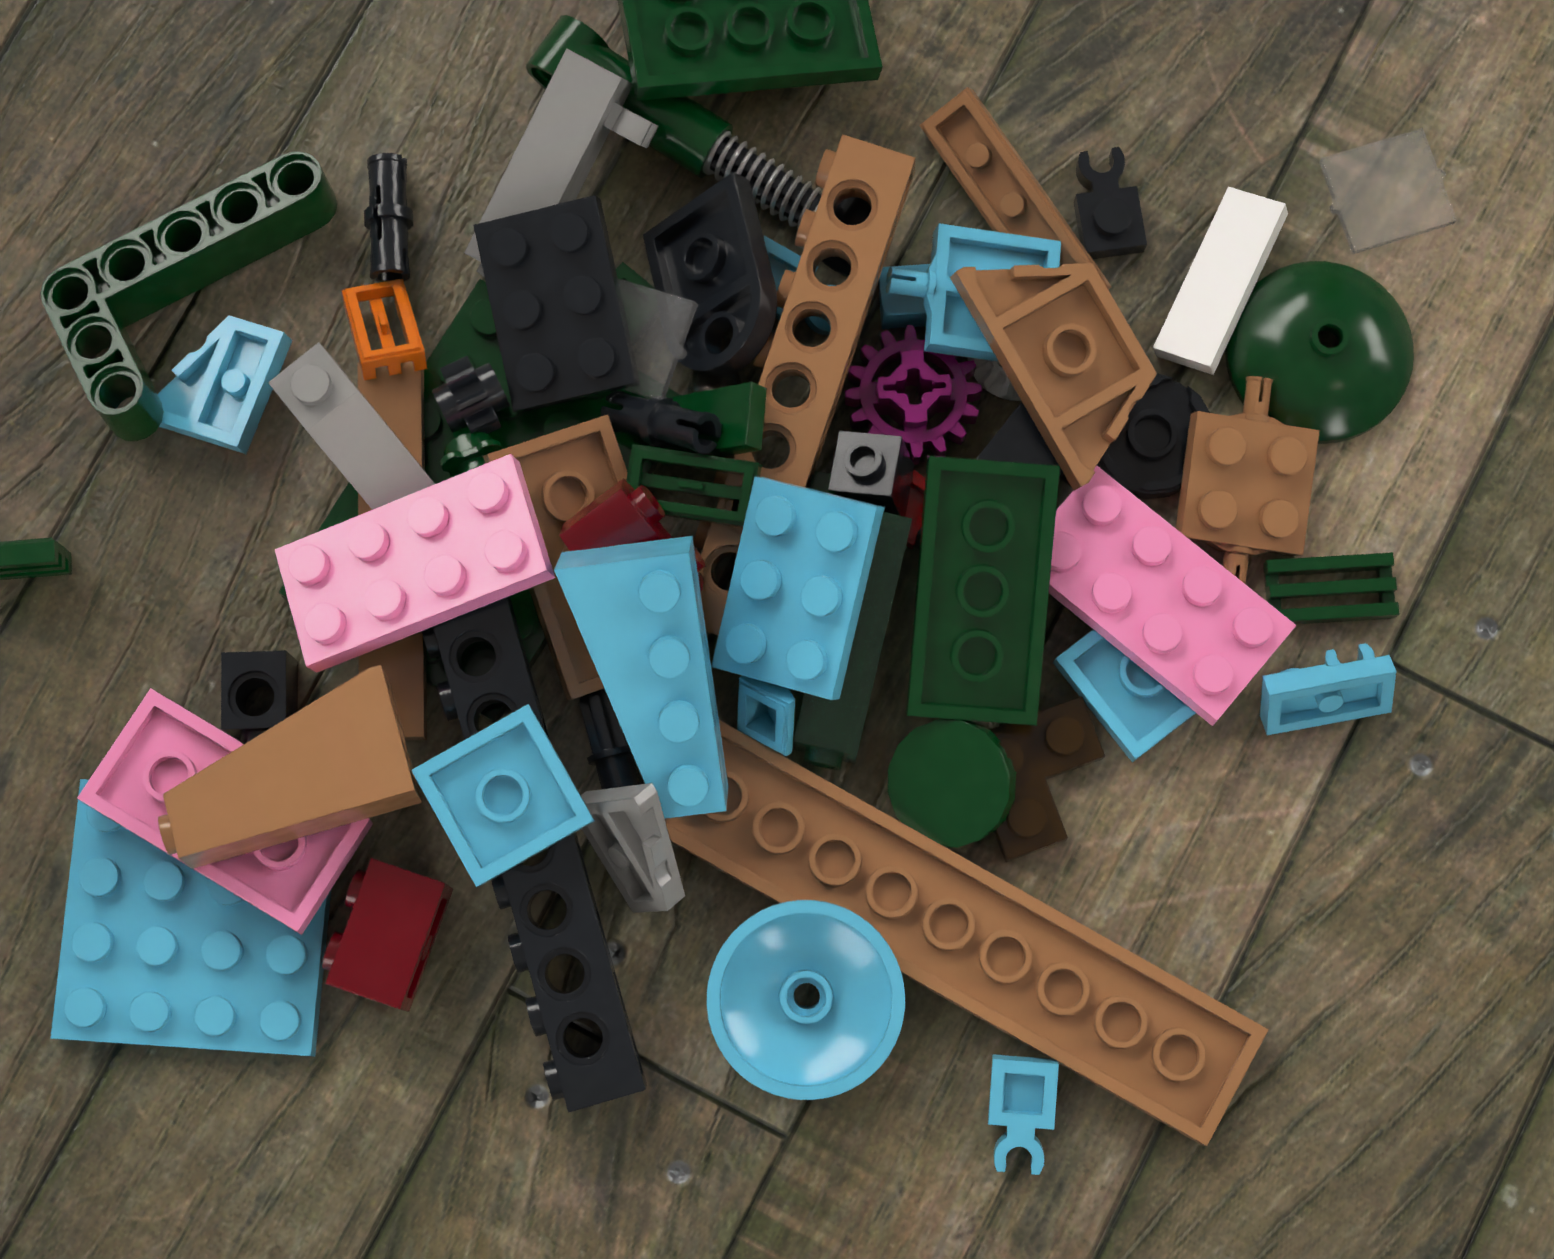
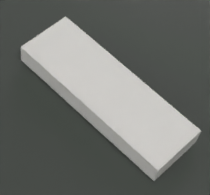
[1153,187,1288,375]

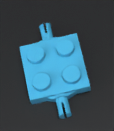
[886,223,1061,362]

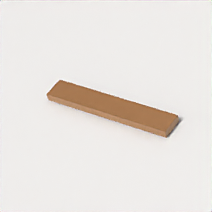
[358,361,427,741]

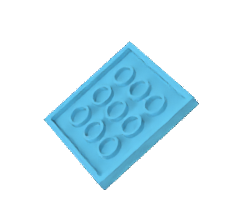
[50,779,332,1057]

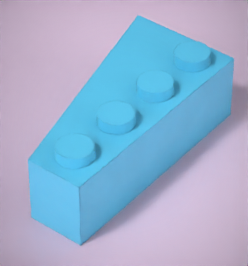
[554,536,729,819]

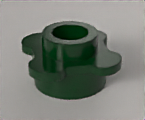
[440,432,502,479]

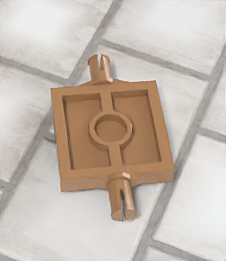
[1176,376,1320,584]

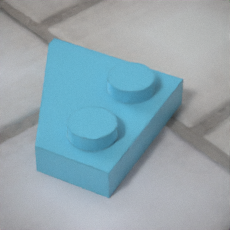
[157,315,293,454]

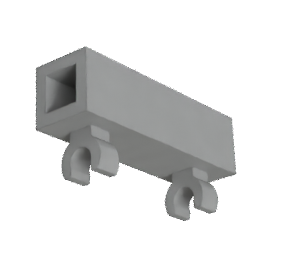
[464,48,658,276]

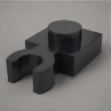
[1073,147,1147,259]

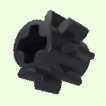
[432,356,510,434]

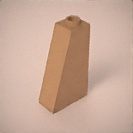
[158,665,422,869]

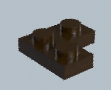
[990,697,1105,862]

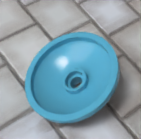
[707,900,905,1100]

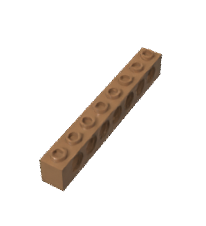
[694,134,915,636]

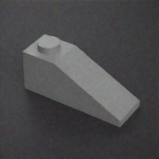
[268,342,435,510]

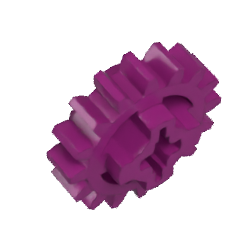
[845,325,982,465]

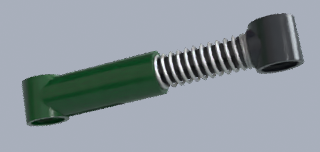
[526,15,871,277]

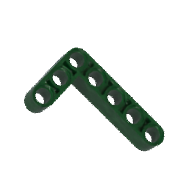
[40,151,337,441]

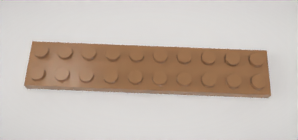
[665,720,1269,1146]

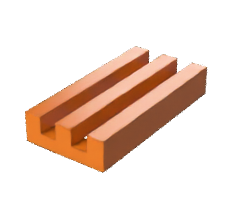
[342,279,427,380]

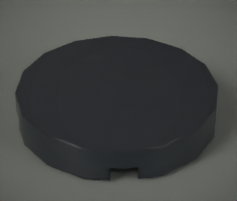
[1097,373,1210,499]

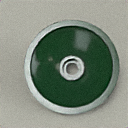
[1225,261,1414,444]

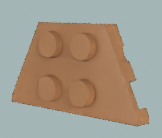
[950,263,1157,491]

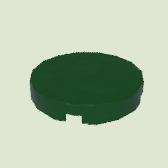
[887,719,1016,848]

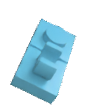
[1260,643,1397,736]

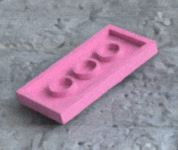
[275,454,555,673]
[1049,466,1296,726]
[77,688,373,935]

